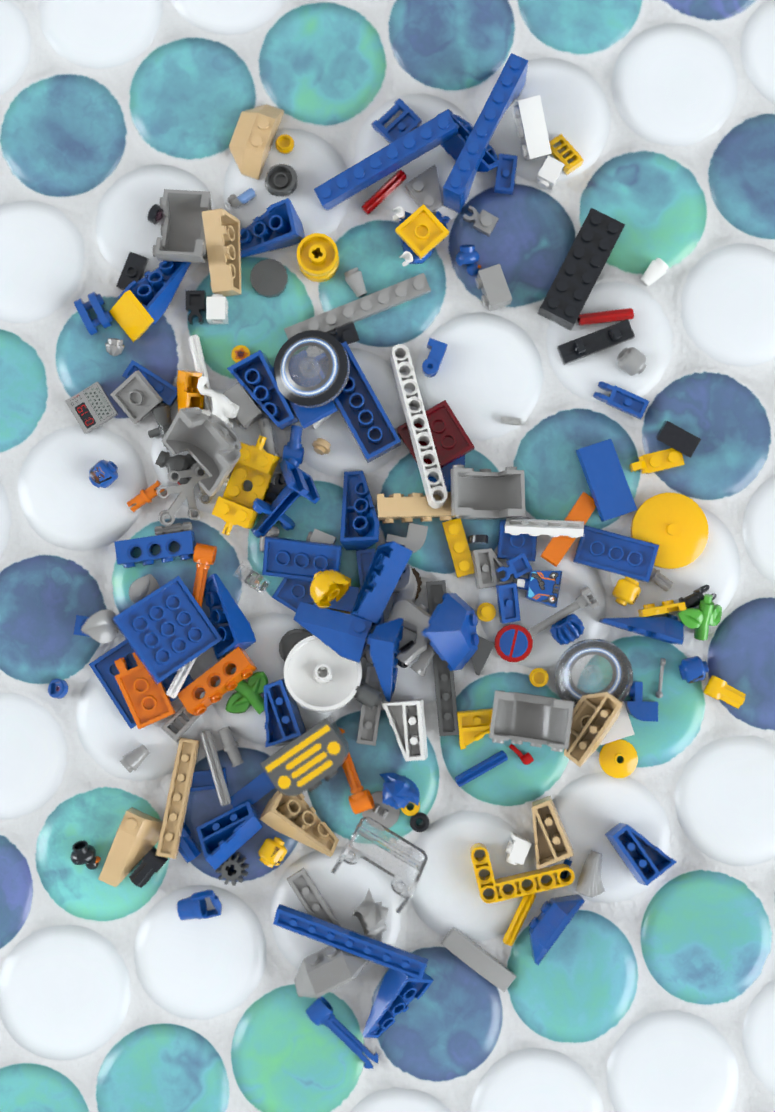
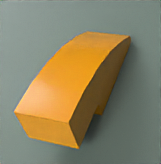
[177,370,204,411]

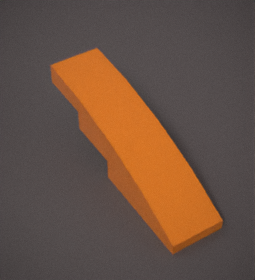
[540,492,596,567]

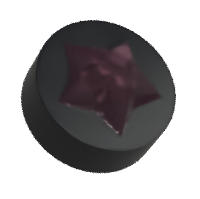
[147,204,163,224]

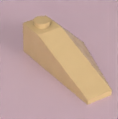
[98,807,163,887]

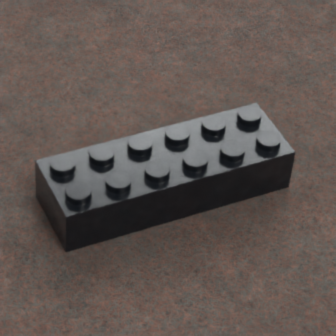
[537,208,625,330]

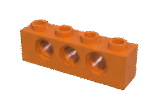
[177,646,257,716]

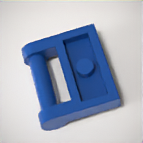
[372,98,422,144]

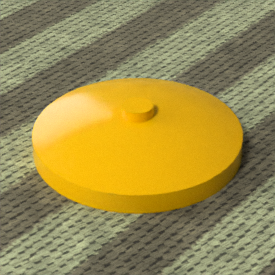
[631,492,709,569]

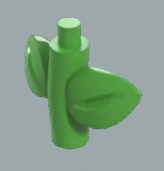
[678,594,722,641]
[226,672,268,715]

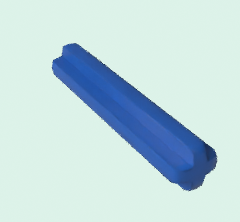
[455,751,508,787]

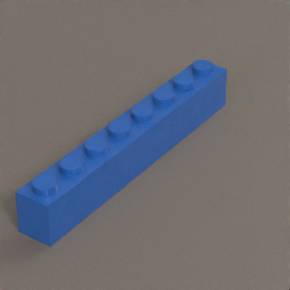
[314,110,459,211]

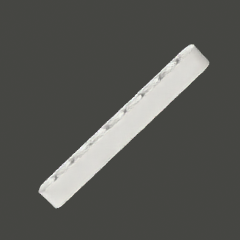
[390,344,447,509]

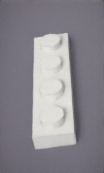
[505,518,584,538]

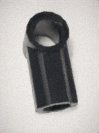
[129,846,168,888]

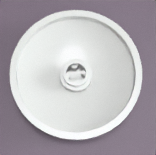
[284,635,362,712]

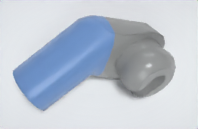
[228,188,256,208]

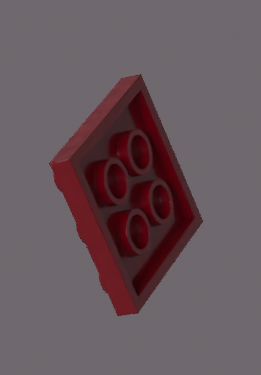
[396,400,475,468]

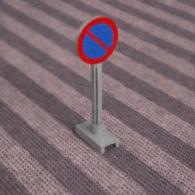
[495,586,599,662]

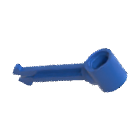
[306,996,378,1069]

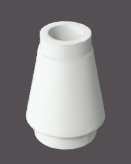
[640,258,668,287]

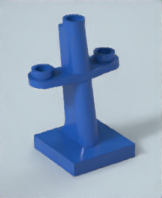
[251,459,320,538]

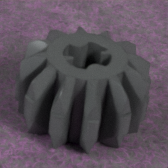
[215,852,249,886]

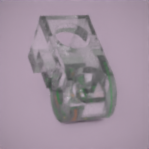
[233,561,271,595]

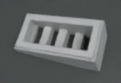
[161,705,200,742]

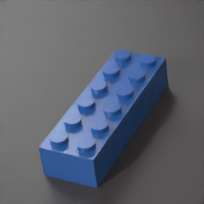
[312,341,401,463]

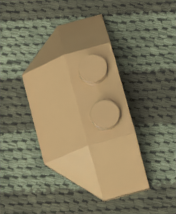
[229,104,284,180]
[564,692,624,767]

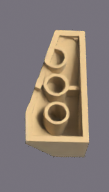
[259,790,339,857]

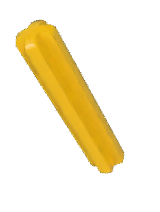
[503,893,536,946]

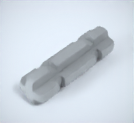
[155,522,193,535]

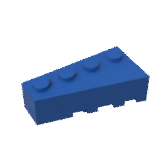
[227,350,299,430]

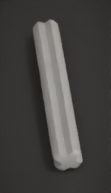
[200,730,231,806]

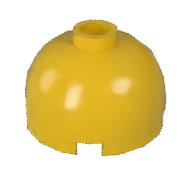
[309,570,349,608]

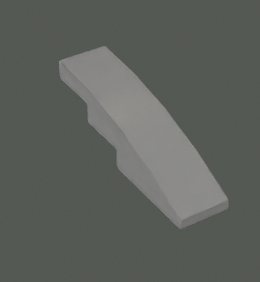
[441,927,516,992]

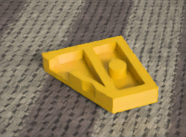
[638,600,686,617]
[457,708,493,750]

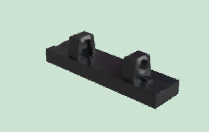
[557,319,635,365]

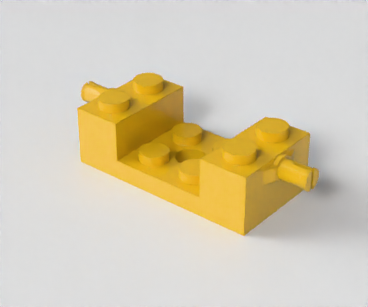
[212,435,280,536]

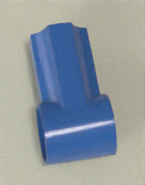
[178,823,202,863]

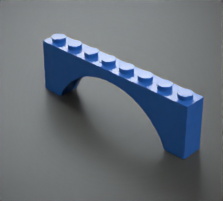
[443,53,528,213]

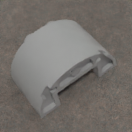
[153,189,212,263]
[162,408,241,497]
[450,465,526,520]
[489,690,574,752]

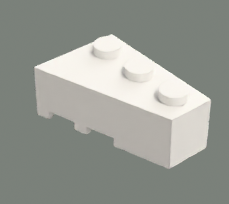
[511,95,552,161]

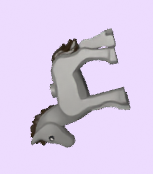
[385,564,435,677]

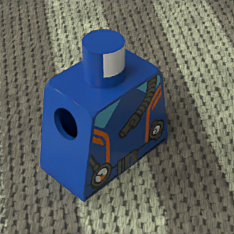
[516,571,562,608]

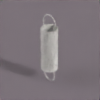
[495,416,527,426]

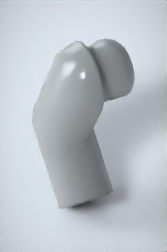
[259,526,280,551]

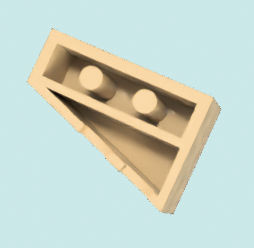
[532,796,573,869]

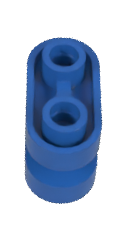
[74,292,113,336]

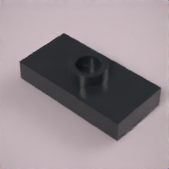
[116,252,149,290]

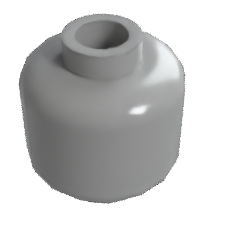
[617,347,646,376]

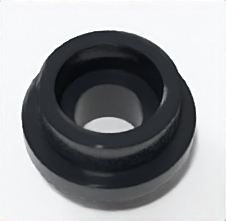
[410,812,429,832]

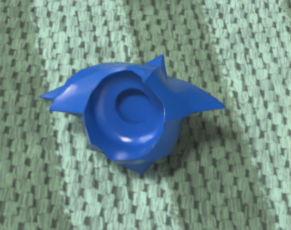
[379,773,420,810]

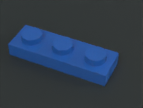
[122,360,177,407]

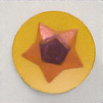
[231,345,251,363]

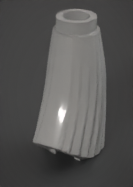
[575,851,605,897]

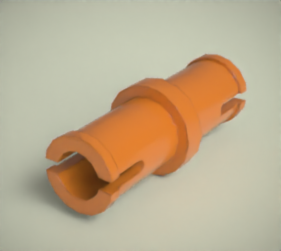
[127,480,165,512]

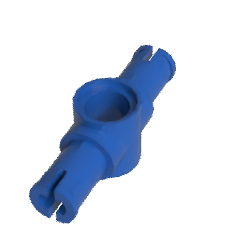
[282,425,304,482]

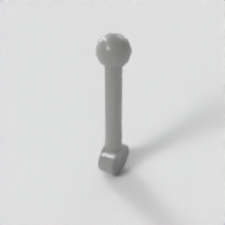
[655,658,666,698]

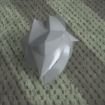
[352,889,389,942]

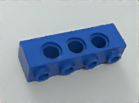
[114,530,196,568]

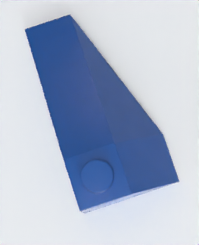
[118,261,191,325]
[204,573,256,660]
[367,618,404,702]
[362,969,434,1038]

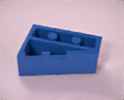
[196,801,263,870]
[605,823,676,886]

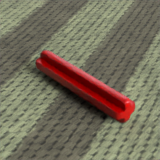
[362,170,406,214]
[578,308,634,326]

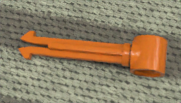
[192,543,217,609]
[338,727,375,814]

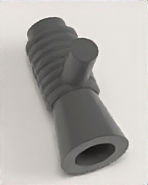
[148,406,172,450]

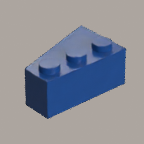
[264,679,306,748]

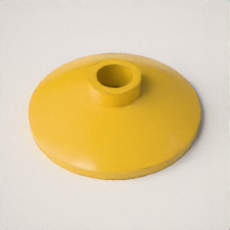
[599,739,638,778]

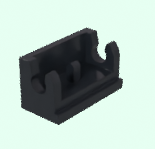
[656,421,701,458]

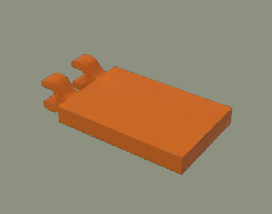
[114,652,175,729]

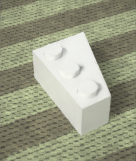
[382,699,428,761]

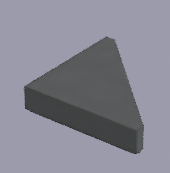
[471,636,495,675]

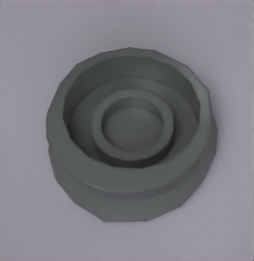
[265,164,297,197]

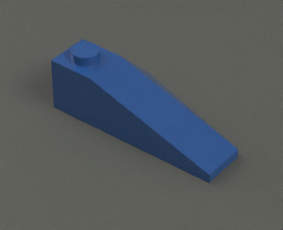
[240,198,305,258]
[340,471,380,550]
[294,602,373,663]
[599,614,684,645]

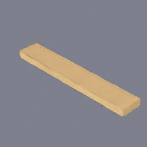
[156,737,200,859]

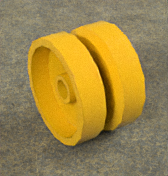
[296,233,339,282]

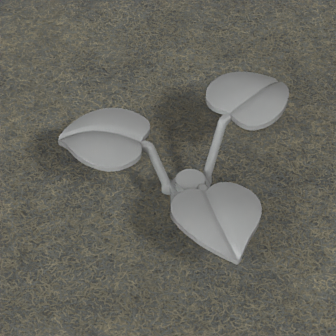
[81,574,159,643]

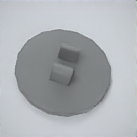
[362,791,400,830]

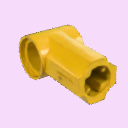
[703,675,746,709]

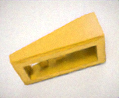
[549,134,584,175]

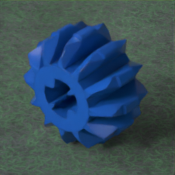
[550,614,585,645]

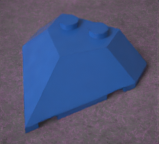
[422,593,479,671]

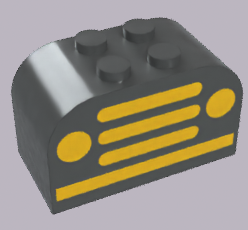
[260,716,349,796]

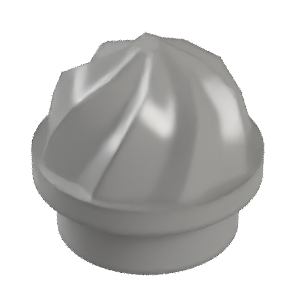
[105,338,125,356]

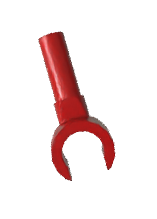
[509,743,534,765]

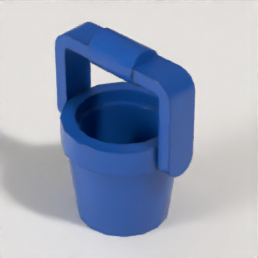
[177,890,222,920]

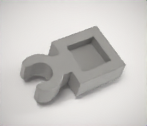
[463,206,499,237]

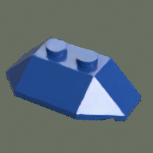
[437,109,500,172]
[529,894,585,965]

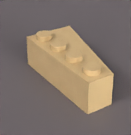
[202,208,241,297]
[377,492,451,524]

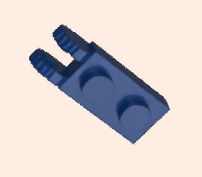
[593,381,650,420]

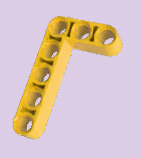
[470,843,575,903]

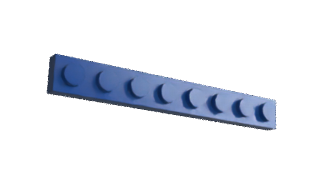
[273,904,428,980]

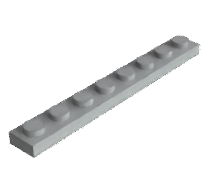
[284,273,431,339]

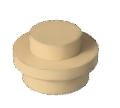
[312,438,331,455]

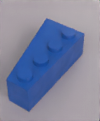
[350,541,413,625]

